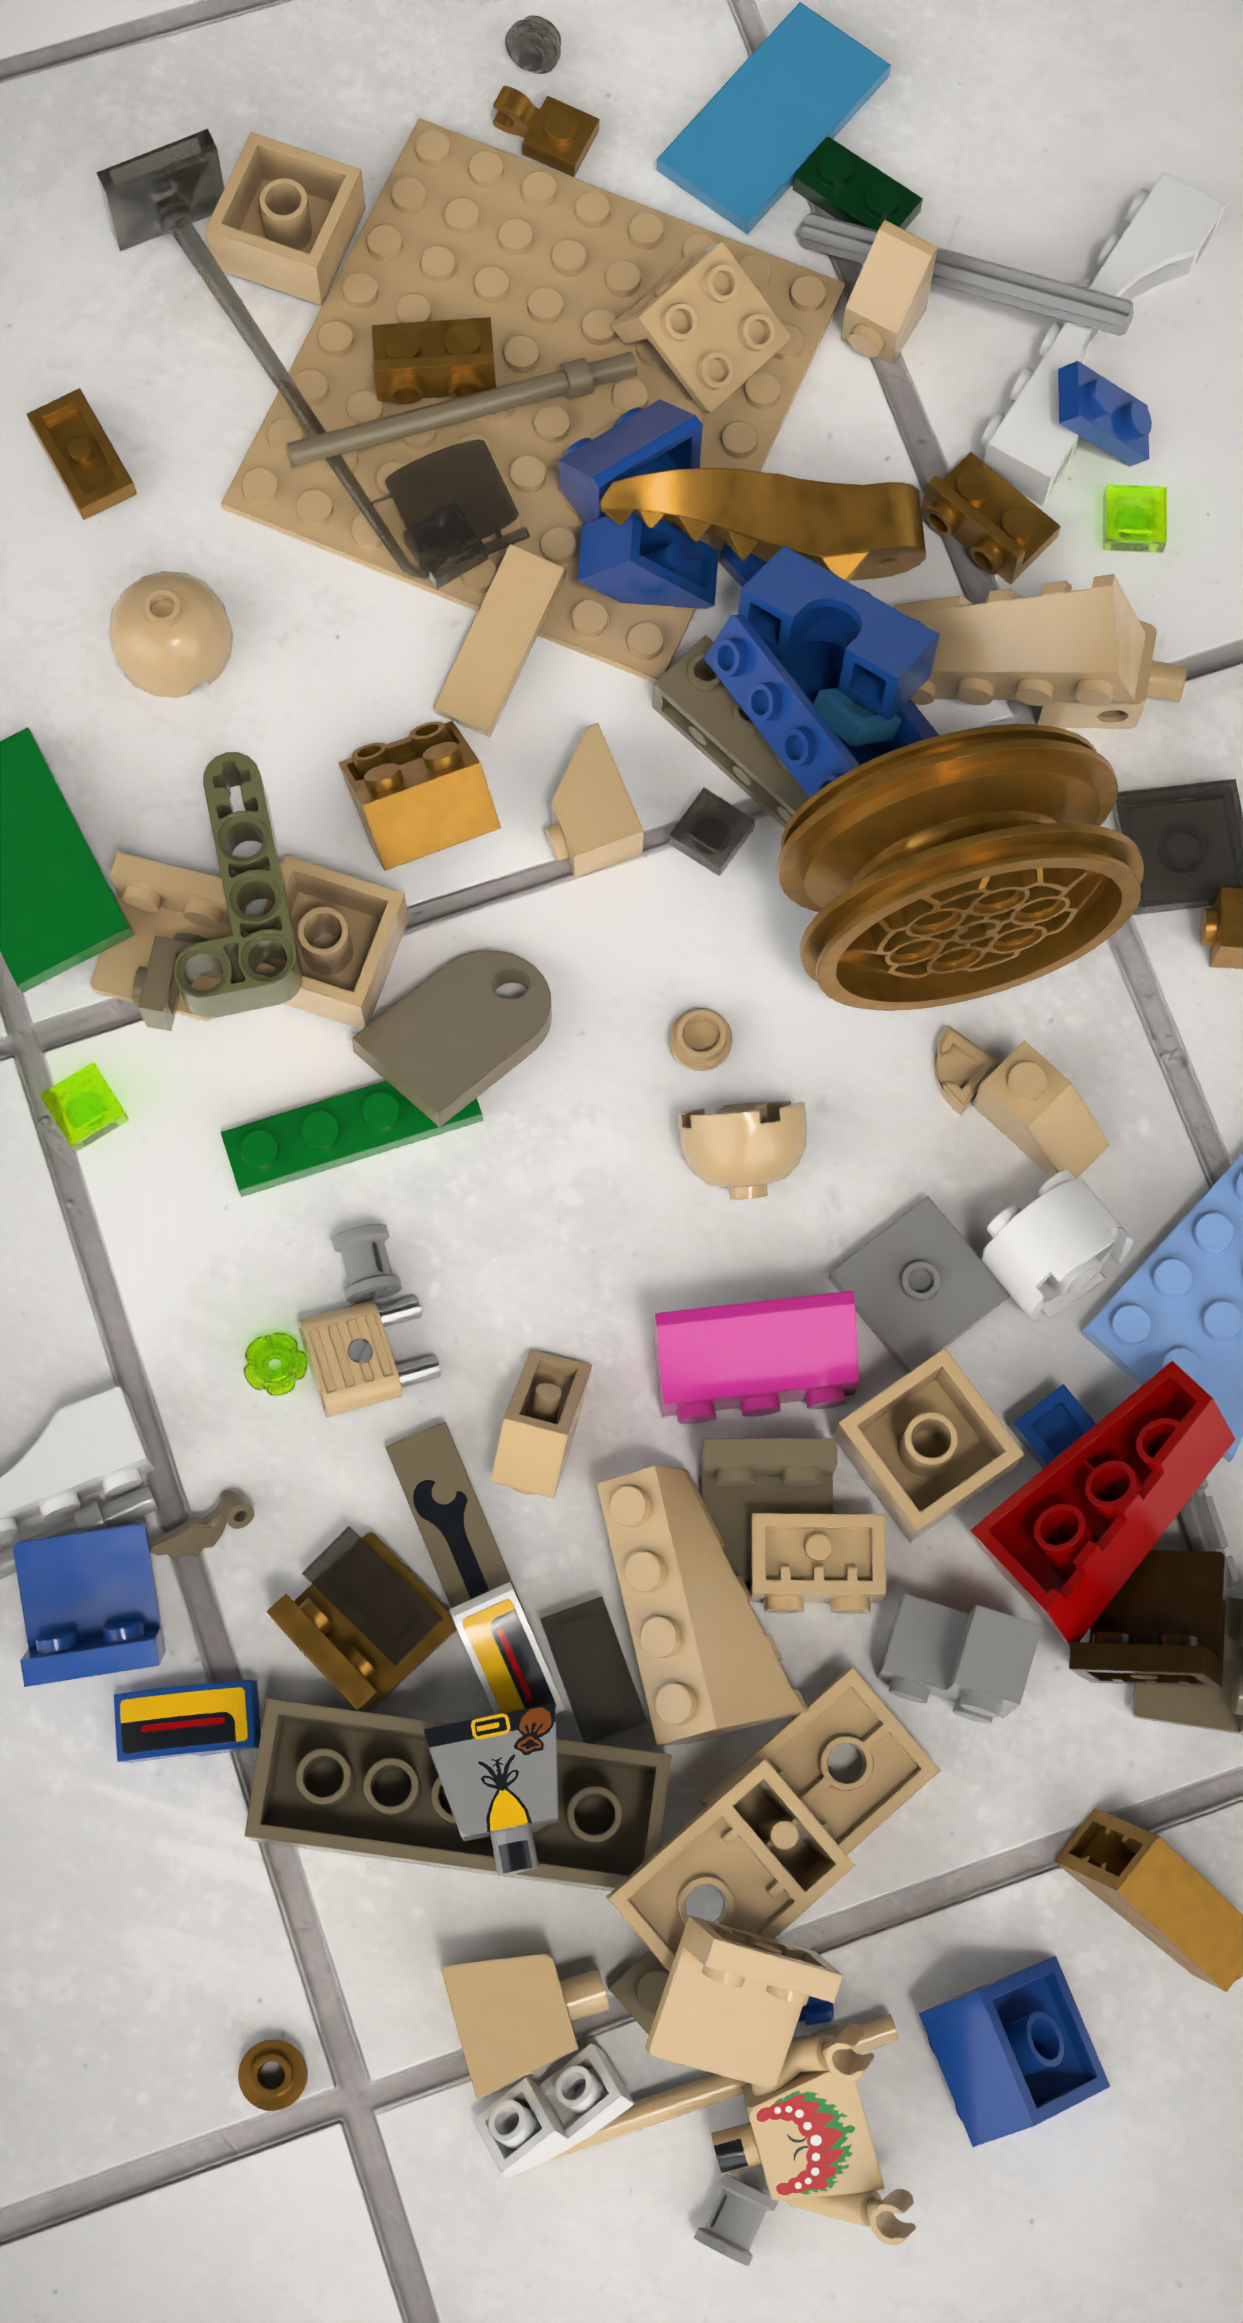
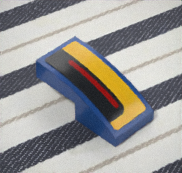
[114,1680,261,1763]

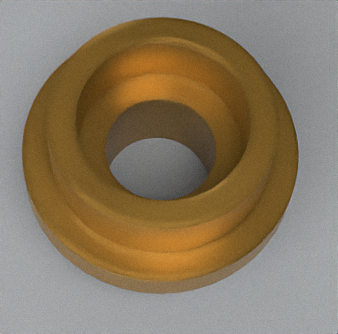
[238,2039,308,2111]

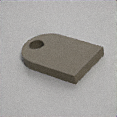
[352,950,552,1127]

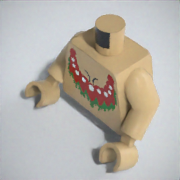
[711,2023,916,2245]

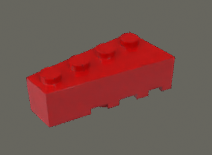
[970,1361,1235,1647]

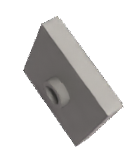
[828,1196,1009,1373]

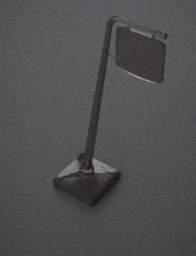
[96,129,530,579]

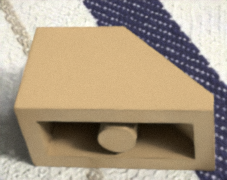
[841,220,938,365]
[544,723,644,879]
[973,1040,1109,1179]
[490,1349,593,1499]

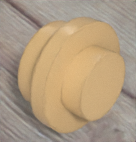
[669,1008,732,1071]

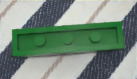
[220,1081,483,1197]

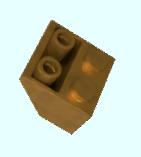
[338,721,501,871]

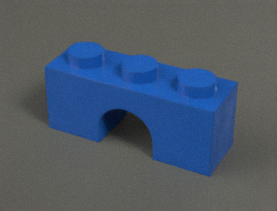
[738,545,940,721]

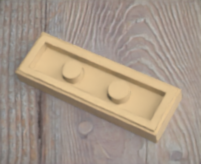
[433,544,567,737]

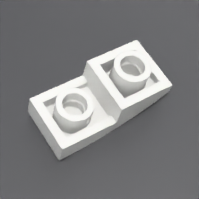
[473,2043,634,2178]

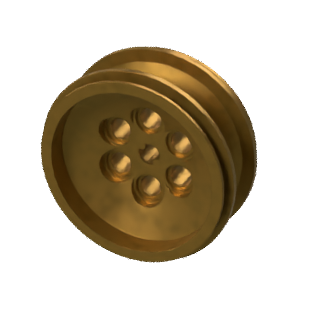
[777,724,1144,1011]

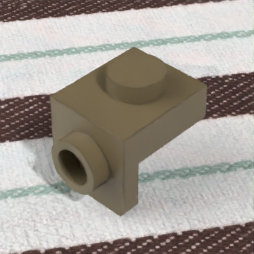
[132,933,222,1031]

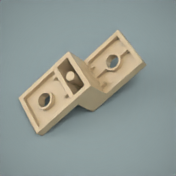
[606,1667,941,1973]

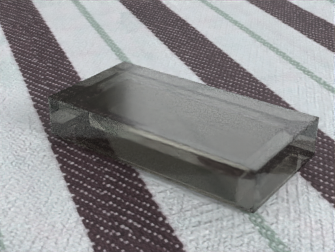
[302,1526,444,1668]
[540,1596,648,1744]

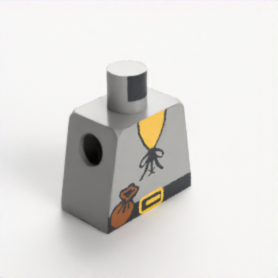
[424,1703,559,1876]

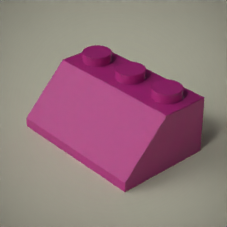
[653,1291,859,1424]

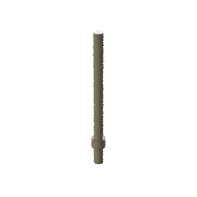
[286,352,637,467]

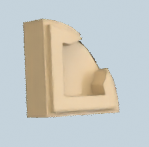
[934,1025,999,1115]

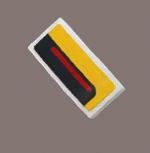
[449,1582,565,1715]

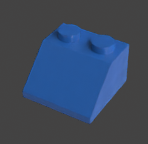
[558,399,703,524]
[919,1956,1111,2147]

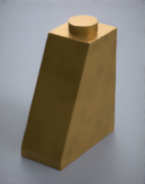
[1054,1808,1243,1992]

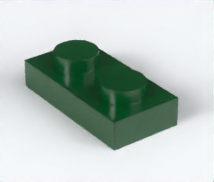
[793,136,923,230]

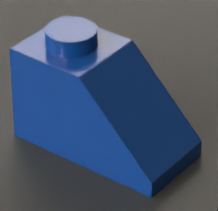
[577,514,719,609]

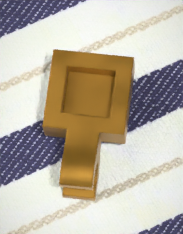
[493,86,600,177]

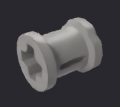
[331,1224,402,1304]
[694,2174,779,2266]

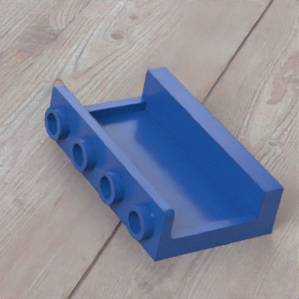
[704,614,939,798]

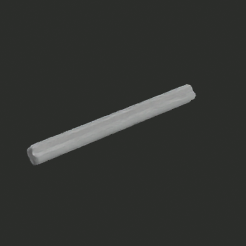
[799,213,1134,336]

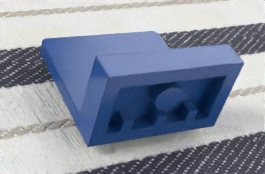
[13,1522,166,1687]

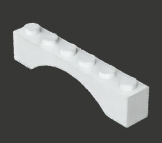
[980,172,1226,506]
[0,1386,155,1541]

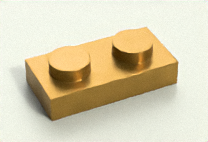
[26,388,137,520]

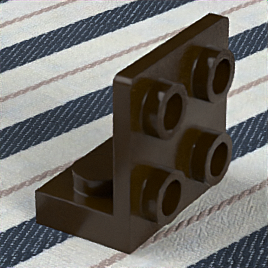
[1069,1550,1228,1688]

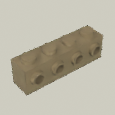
[653,635,810,828]

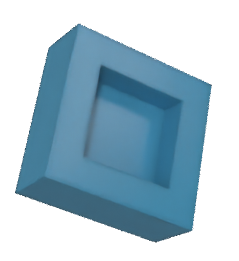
[813,688,902,747]

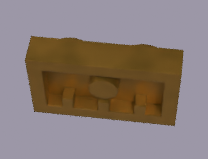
[372,317,496,404]
[921,452,1061,585]

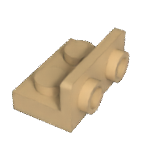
[750,1513,886,1614]

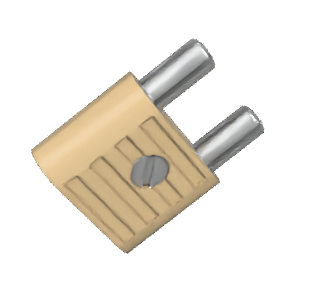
[298,1296,441,1417]

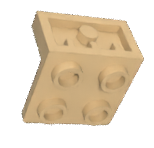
[611,241,790,413]
[91,852,247,1021]
[645,1915,843,2089]

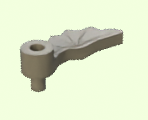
[149,1490,254,1561]

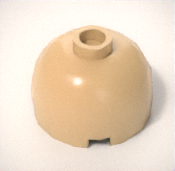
[109,571,233,698]
[677,1101,807,1200]

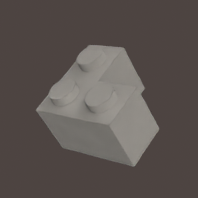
[877,1593,1042,1724]

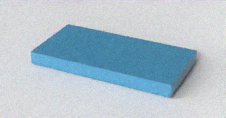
[657,2,891,235]

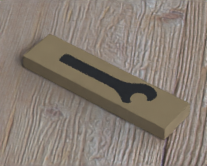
[385,1422,546,1662]

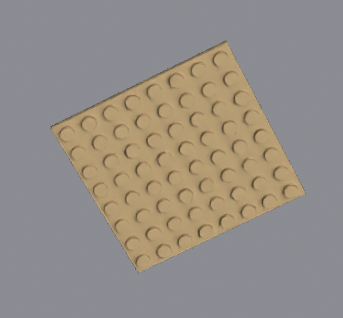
[221,118,846,683]

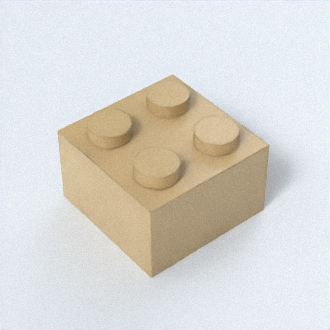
[205,132,366,306]
[255,855,409,1030]
[833,1348,1025,1543]

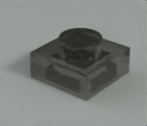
[403,502,488,590]
[669,787,755,876]

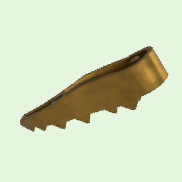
[599,468,926,582]

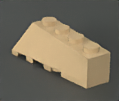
[893,574,1146,707]
[597,1465,809,1746]

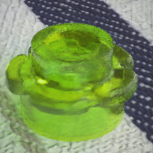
[244,1333,307,1396]

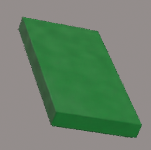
[0,727,134,993]

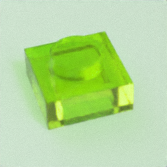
[1103,484,1167,553]
[39,1062,129,1153]

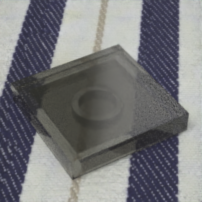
[1113,779,1243,915]

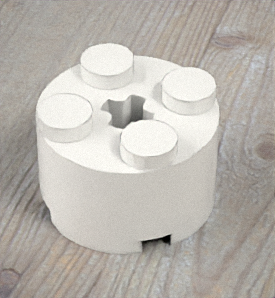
[982,1169,1133,1322]

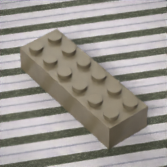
[244,1699,672,1891]

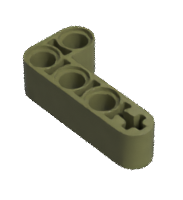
[174,752,302,1018]

